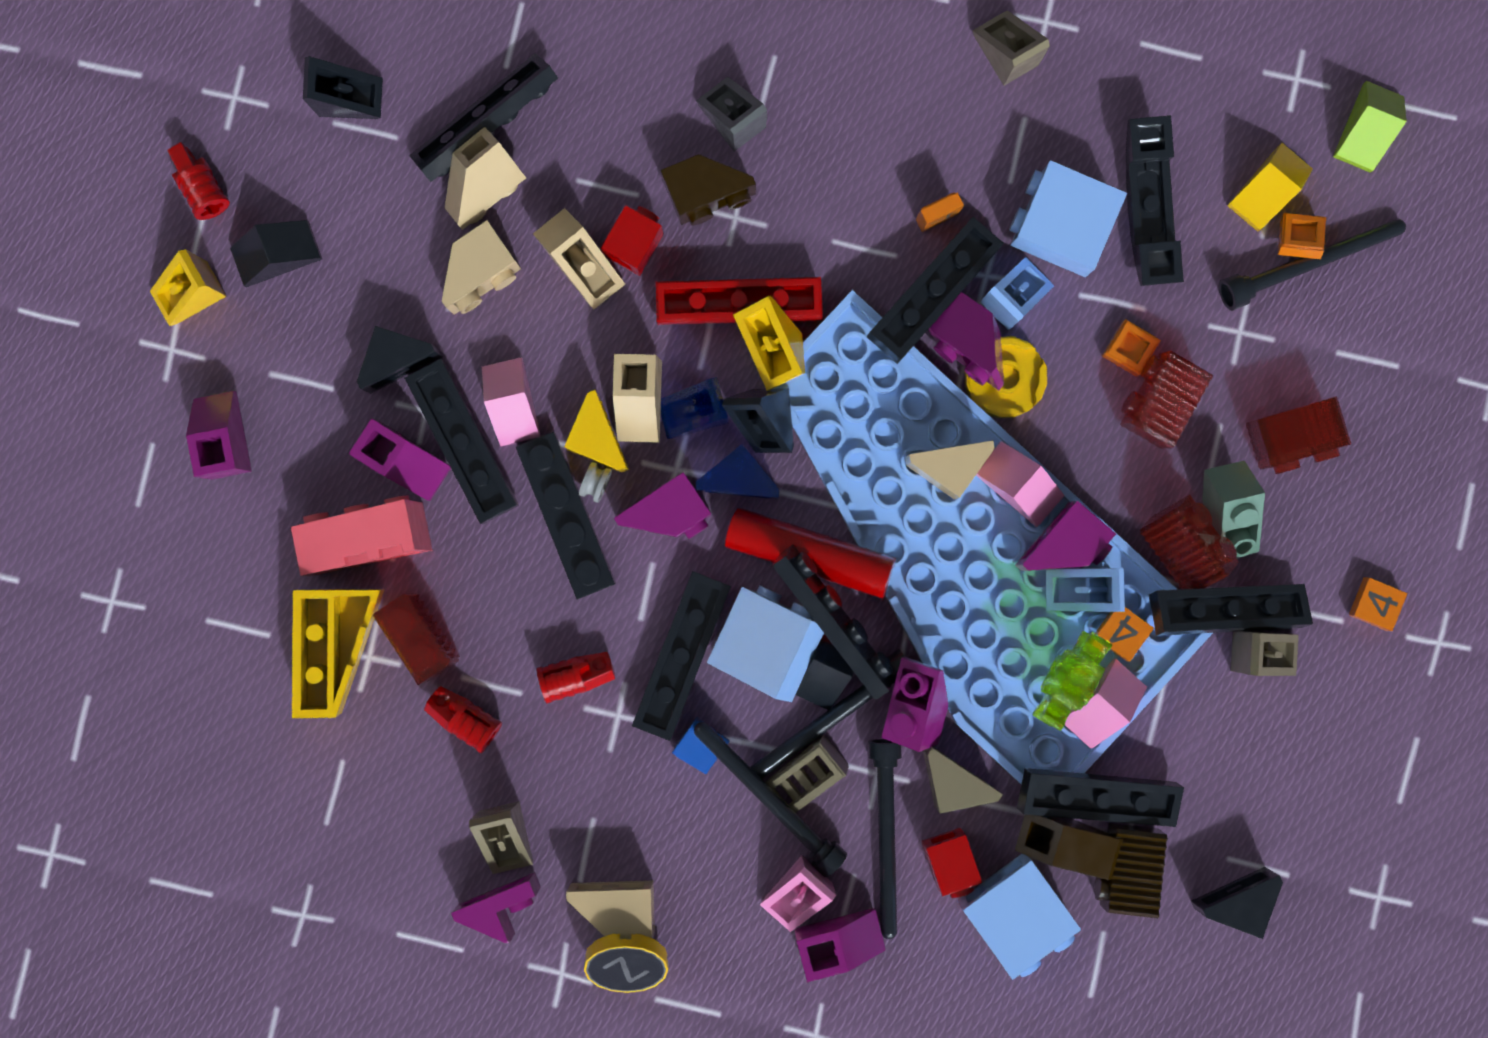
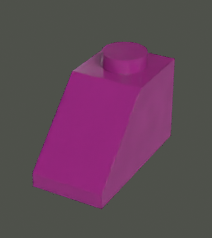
[614,472,712,540]
[1015,501,1116,571]

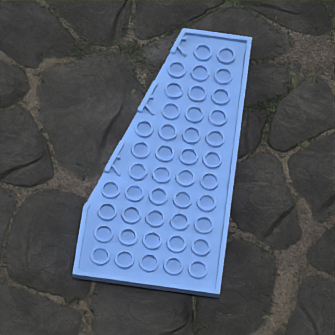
[774,290,1213,784]

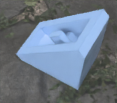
[980,257,1054,331]
[1046,568,1125,612]

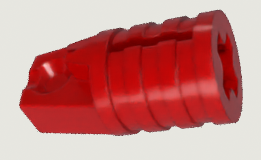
[167,142,230,220]
[536,652,615,704]
[424,686,502,753]

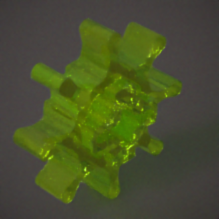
[1032,631,1112,731]

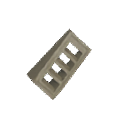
[765,735,849,813]

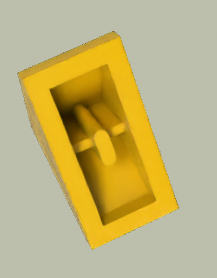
[1227,143,1313,232]
[150,249,226,326]
[733,296,805,391]
[564,390,629,473]

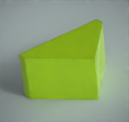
[1333,81,1407,172]

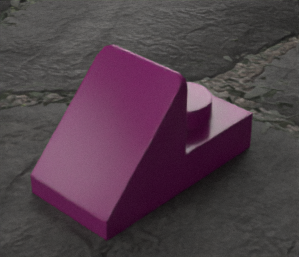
[451,872,541,943]

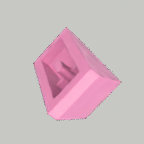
[482,357,541,447]
[976,441,1065,527]
[1059,658,1147,749]
[760,855,836,932]

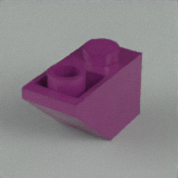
[929,292,1004,390]
[186,391,252,480]
[349,418,451,501]
[881,657,948,752]
[795,908,886,982]

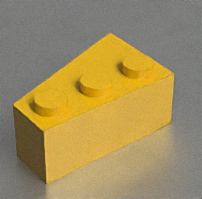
[292,589,385,718]

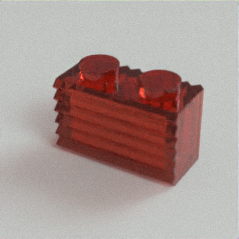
[1120,350,1213,449]
[1246,396,1351,474]
[1140,495,1239,589]
[373,593,460,685]

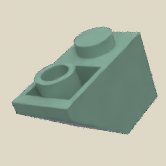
[1202,460,1265,561]

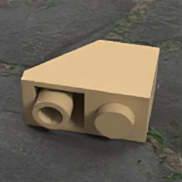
[445,127,526,230]
[442,220,521,315]
[613,354,662,443]

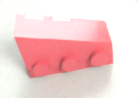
[291,495,433,576]

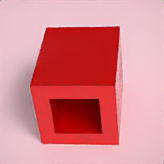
[601,205,664,276]
[921,828,982,898]

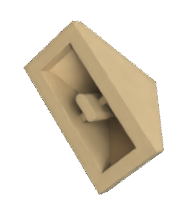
[905,440,995,499]

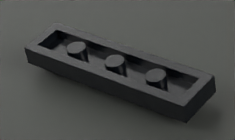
[409,53,558,182]
[866,217,1004,364]
[404,359,519,524]
[516,432,616,600]
[772,545,894,700]
[632,571,731,741]
[1149,584,1313,636]
[1017,768,1184,827]

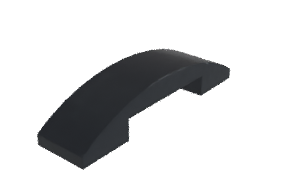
[1126,115,1184,286]

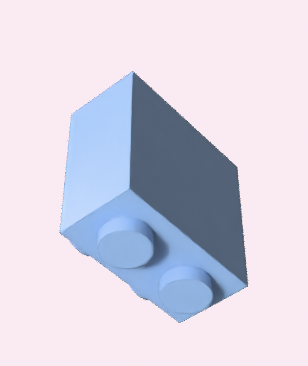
[1009,160,1127,277]
[707,585,824,702]
[957,854,1081,980]

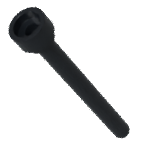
[1218,219,1406,311]
[750,649,905,779]
[694,722,847,877]
[868,739,902,939]

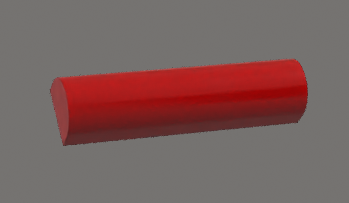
[656,277,822,325]
[725,508,896,599]

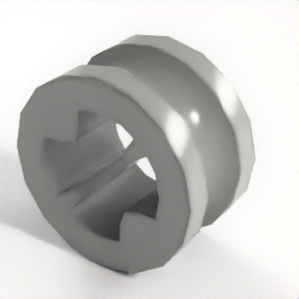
[579,461,612,503]

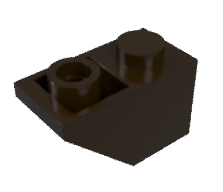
[660,154,756,226]
[1015,815,1123,880]

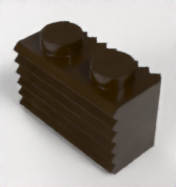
[1095,823,1168,919]

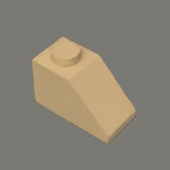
[533,208,625,310]
[566,880,655,939]

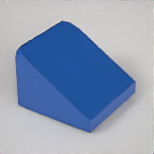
[672,716,730,774]

